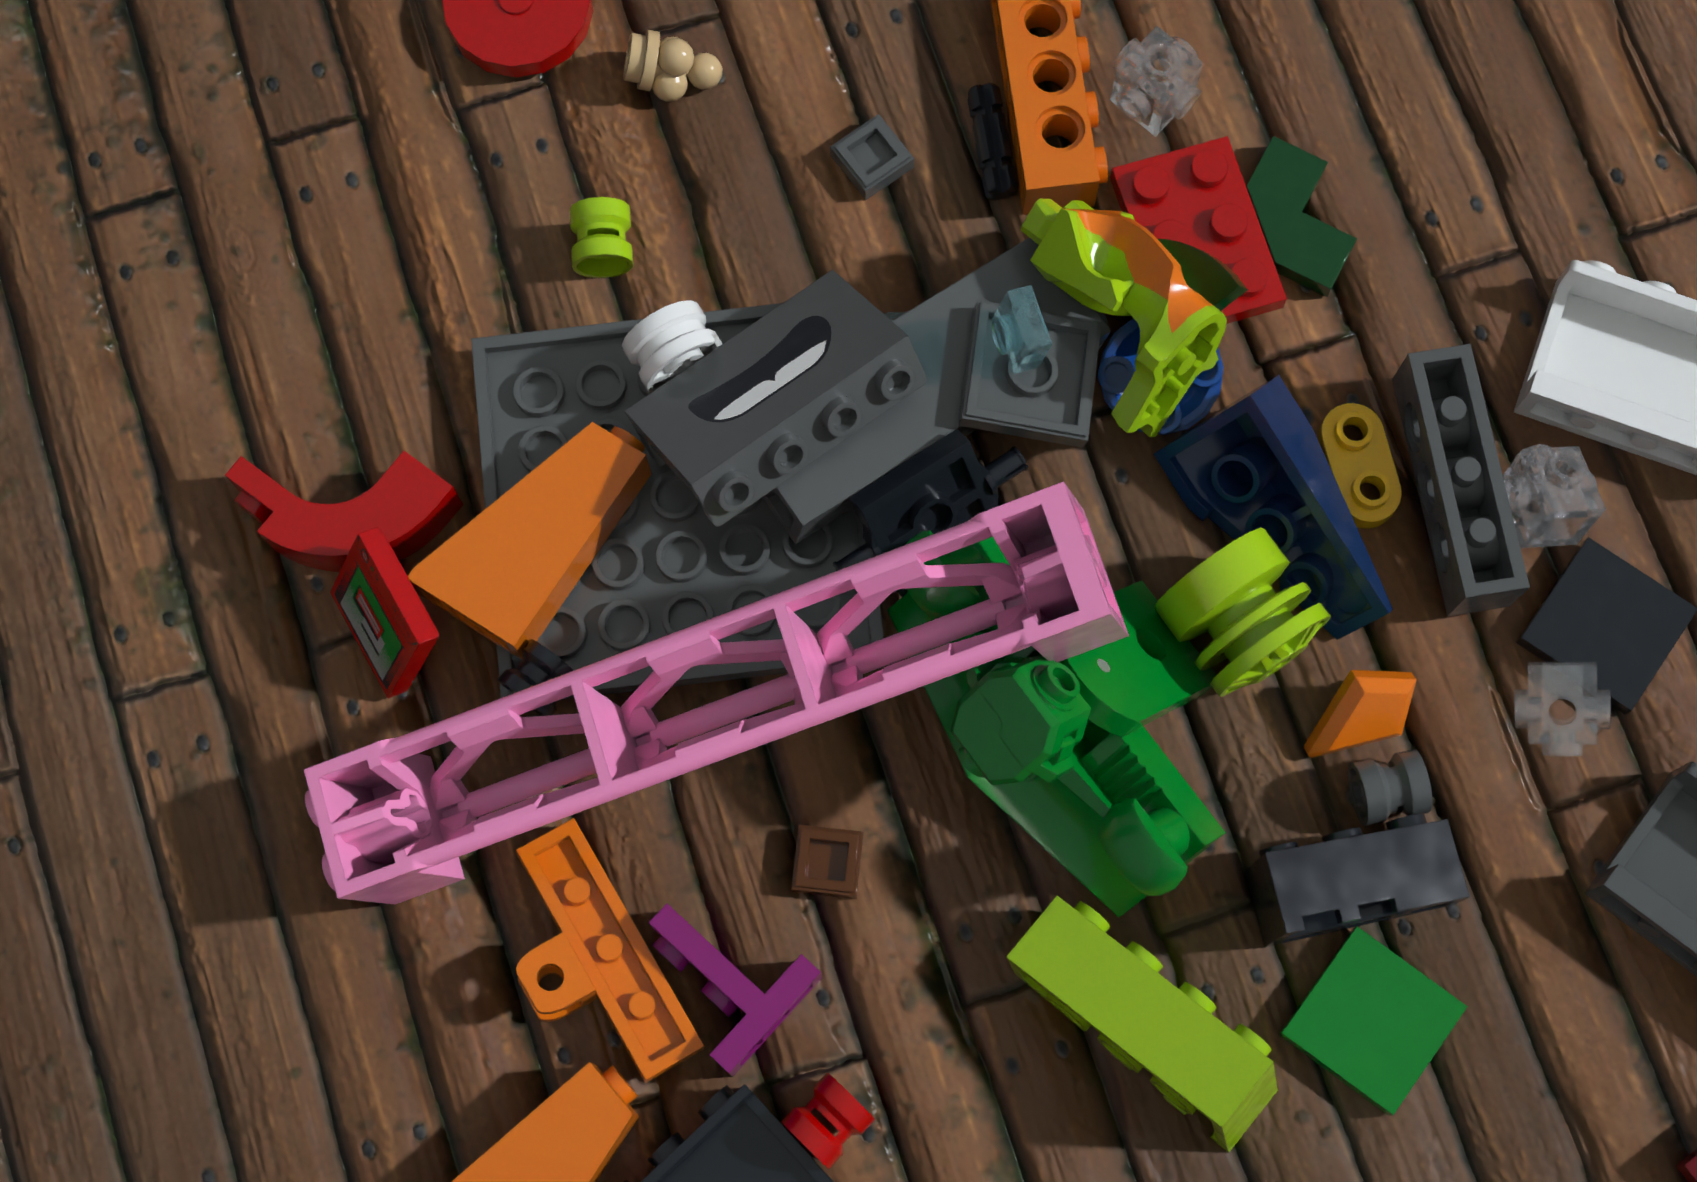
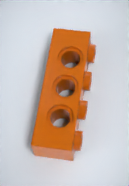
[990,0,1108,215]

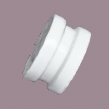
[622,300,722,393]

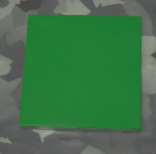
[1278,926,1468,1116]

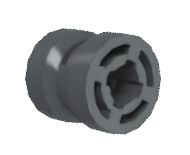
[1347,749,1432,826]

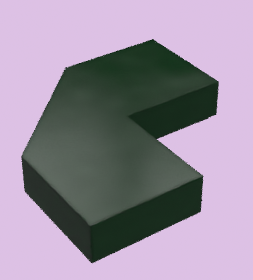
[1246,136,1357,297]

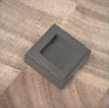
[830,114,915,200]

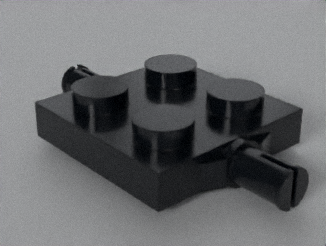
[833,429,1028,597]

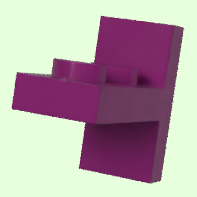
[649,903,822,1076]

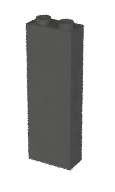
[763,238,1111,544]

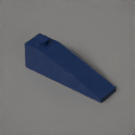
[1153,375,1393,640]

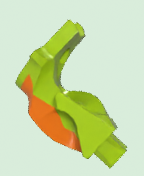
[1021,198,1227,437]

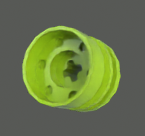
[1154,527,1331,697]

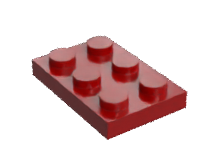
[1110,136,1287,324]

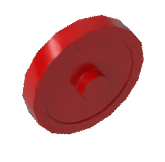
[442,0,593,78]

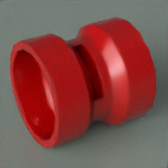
[780,1072,876,1169]

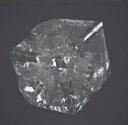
[1110,26,1204,137]
[1503,444,1606,548]
[1515,662,1611,756]

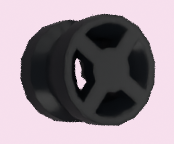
[497,639,574,716]

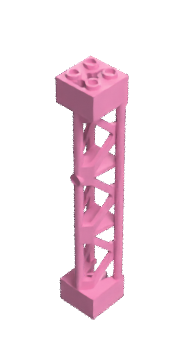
[304,481,1129,905]

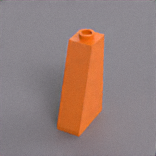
[408,422,652,660]
[451,1062,640,1182]

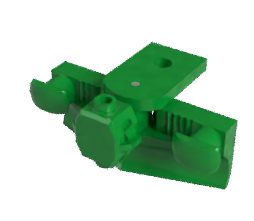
[887,530,1226,917]

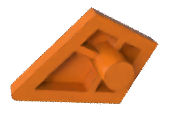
[1304,670,1417,758]

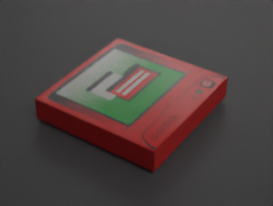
[330,527,439,699]

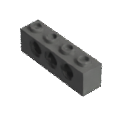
[1392,344,1530,617]

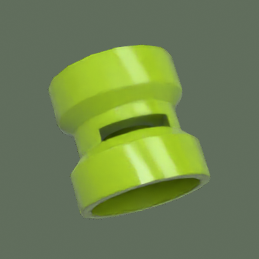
[569,197,633,278]

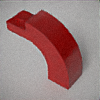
[225,450,464,572]

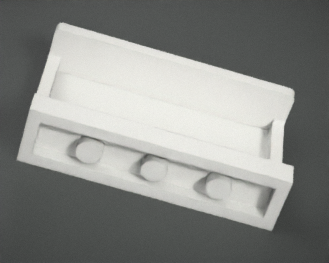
[1514,260,1697,475]

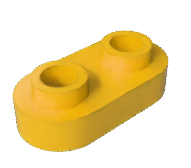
[1317,403,1402,529]

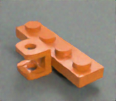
[516,818,704,1083]

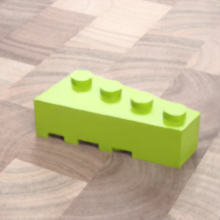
[1007,896,1278,1153]

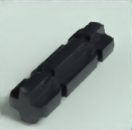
[967,83,1018,201]

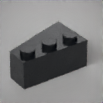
[1245,813,1470,948]

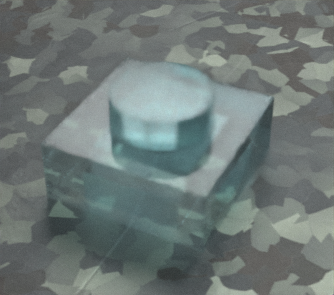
[991,285,1052,374]

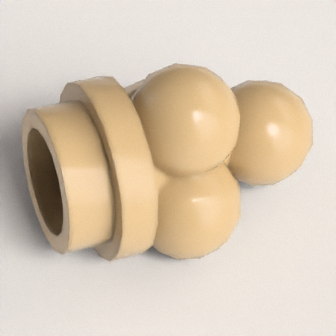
[623,30,723,102]

